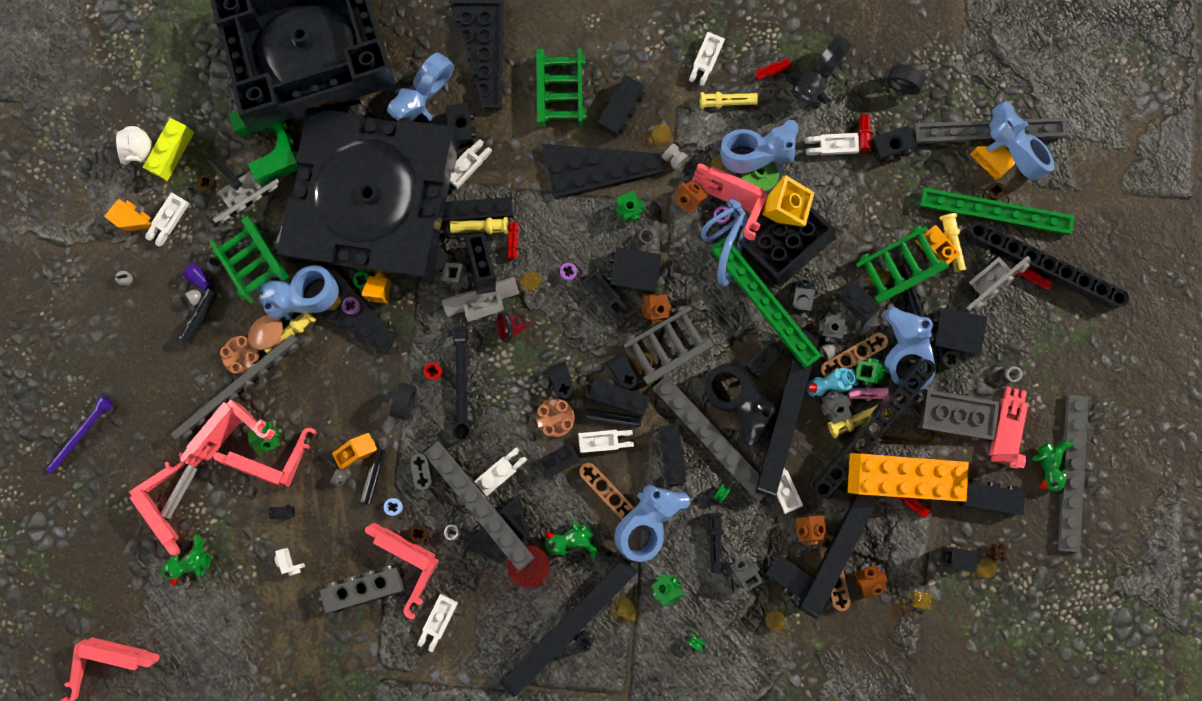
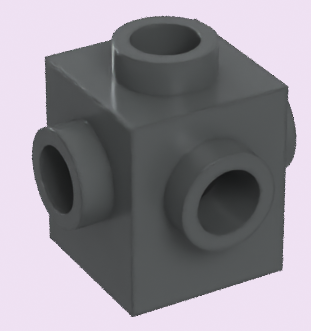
[441,262,472,291]
[818,314,847,343]
[821,391,852,424]
[730,556,763,592]

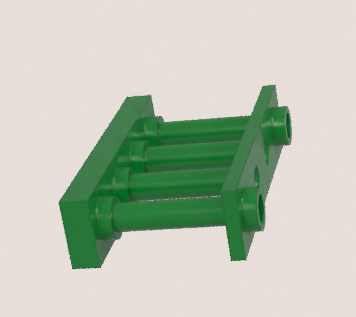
[536,48,586,127]
[210,216,289,304]
[856,225,949,304]

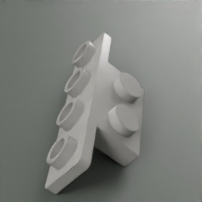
[213,171,279,223]
[967,256,1030,312]
[442,277,519,322]

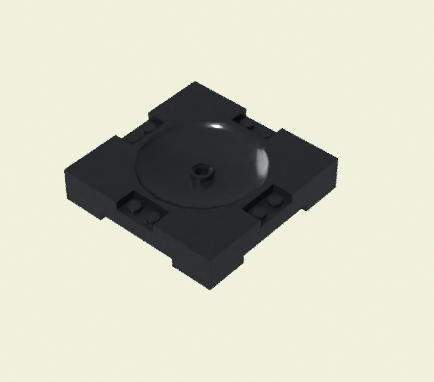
[210,0,397,132]
[276,108,461,283]

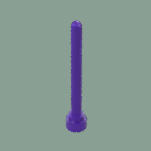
[46,396,114,473]

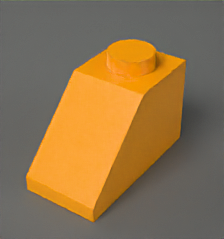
[970,146,1015,181]
[362,274,392,304]
[332,433,377,470]

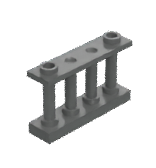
[623,306,714,386]

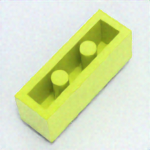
[143,118,194,181]

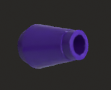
[182,264,212,291]

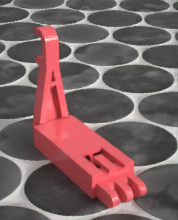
[692,163,768,240]
[989,386,1028,469]
[180,399,275,467]
[213,428,318,488]
[129,452,186,555]
[365,523,439,619]
[61,637,160,701]

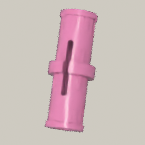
[848,386,889,401]

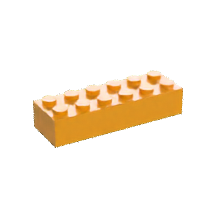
[848,453,969,502]

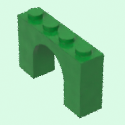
[229,111,299,186]

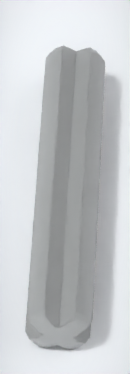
[160,465,197,519]

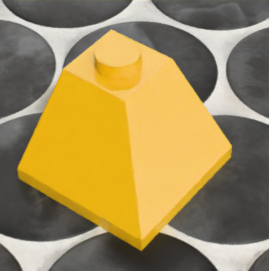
[762,175,814,227]

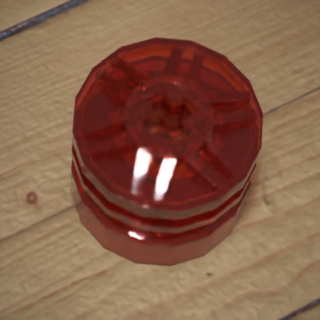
[507,544,551,588]

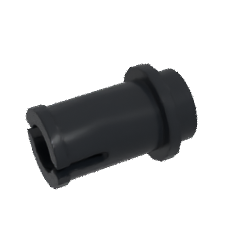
[268,504,295,520]

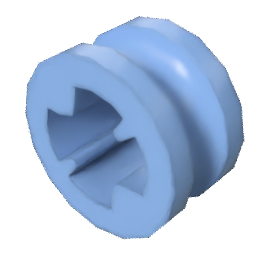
[384,498,403,516]

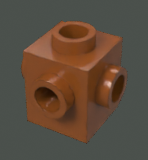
[673,180,708,214]
[642,293,671,322]
[796,515,827,545]
[854,565,888,599]

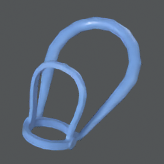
[701,198,748,287]

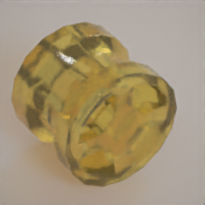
[911,590,934,611]

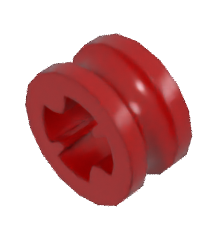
[424,362,442,380]

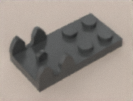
[918,390,999,440]

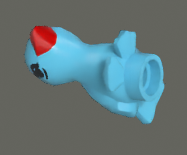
[806,368,858,397]

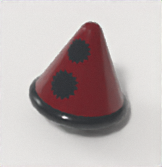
[496,311,529,343]

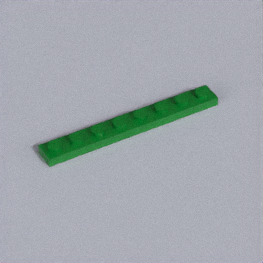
[919,188,1075,236]
[710,237,822,369]

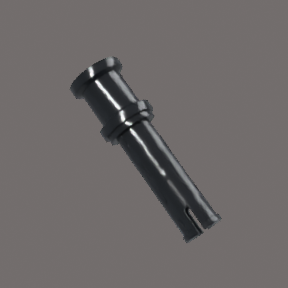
[177,288,218,345]
[706,513,724,573]

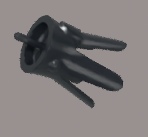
[574,630,595,652]

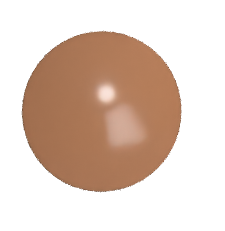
[248,315,283,350]
[220,336,259,374]
[536,399,575,437]

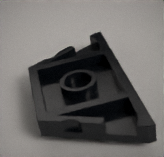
[461,496,530,563]

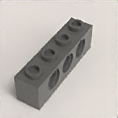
[320,565,405,613]

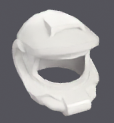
[116,126,153,165]

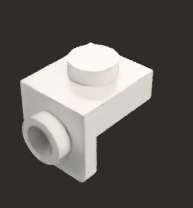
[275,548,305,576]

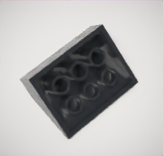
[739,207,836,288]

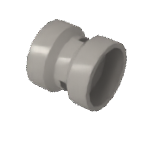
[662,144,688,170]

